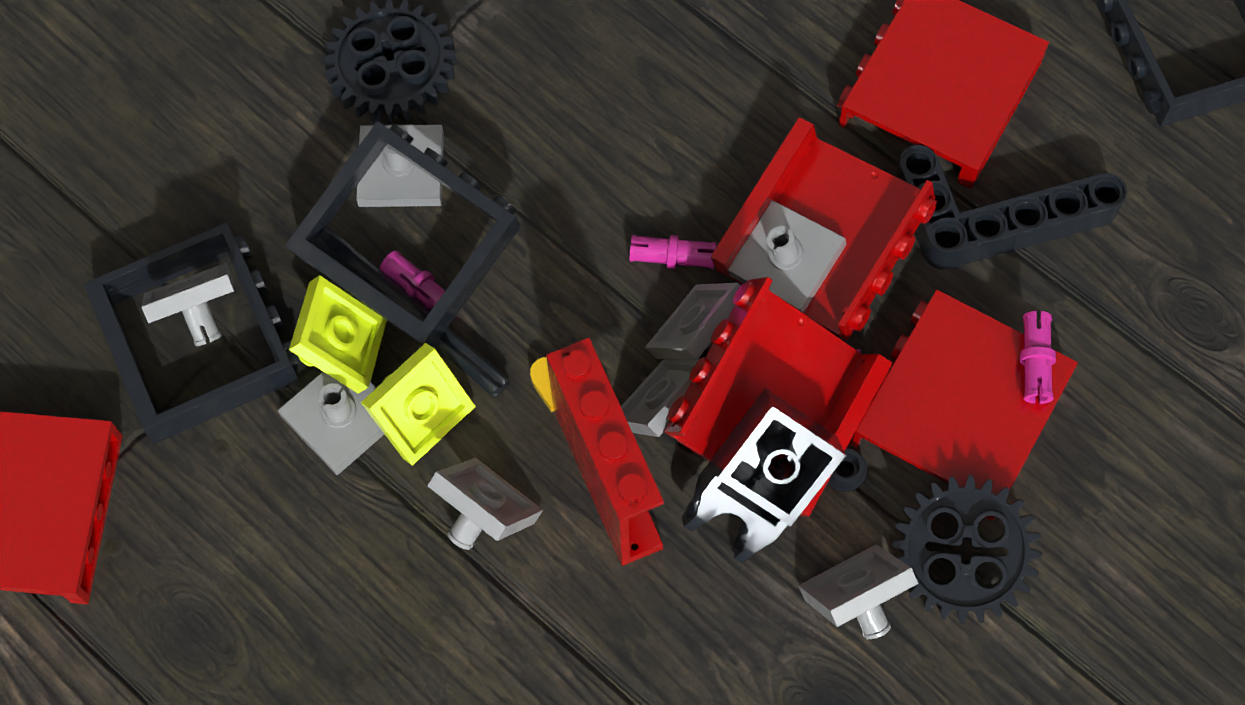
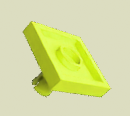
[289,275,387,394]
[361,343,476,466]

